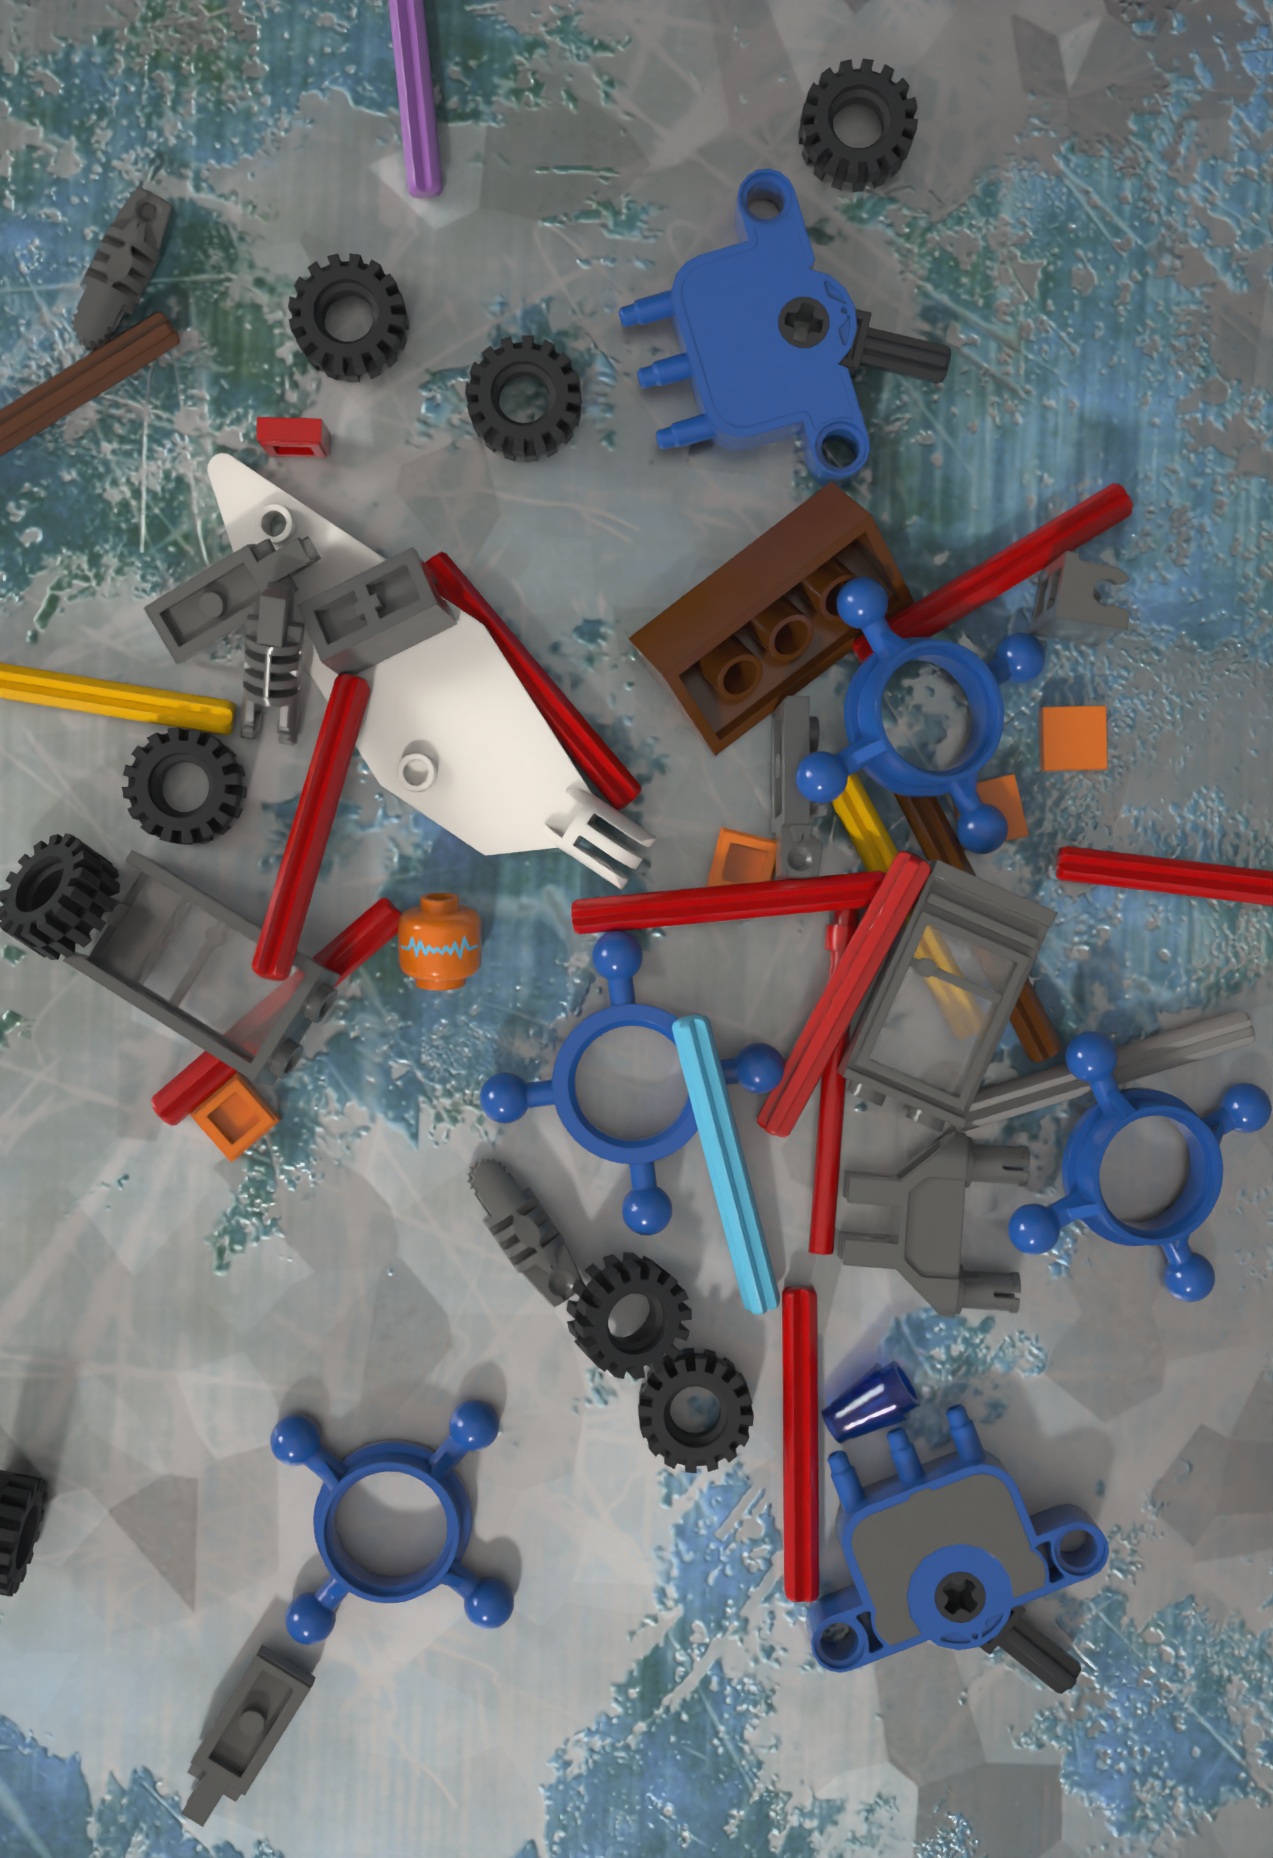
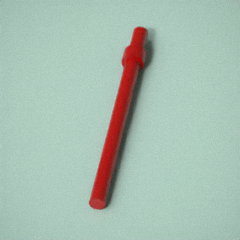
[808,908,859,1255]

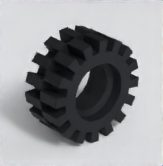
[798,58,918,192]
[288,253,409,382]
[465,335,582,462]
[122,727,247,845]
[0,833,120,960]
[566,1252,692,1379]
[638,1348,754,1473]
[0,1470,46,1597]

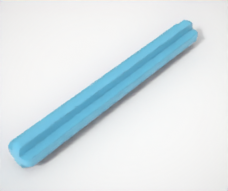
[672,1013,780,1315]

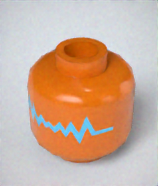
[398,892,482,991]

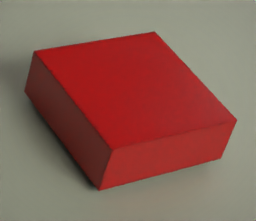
[256,417,330,458]

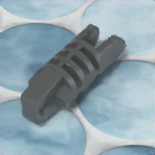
[71,187,173,351]
[241,581,305,746]
[467,1159,584,1307]

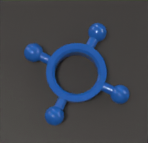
[795,577,1046,854]
[480,931,785,1236]
[1008,1031,1272,1302]
[270,1399,514,1645]

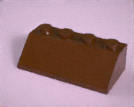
[628,482,915,756]

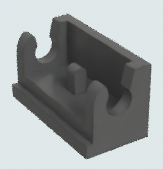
[297,547,458,676]
[1029,551,1130,646]

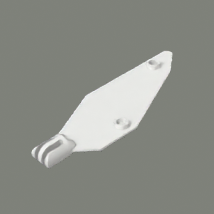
[207,453,657,890]

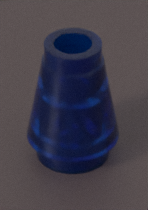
[821,1361,921,1444]

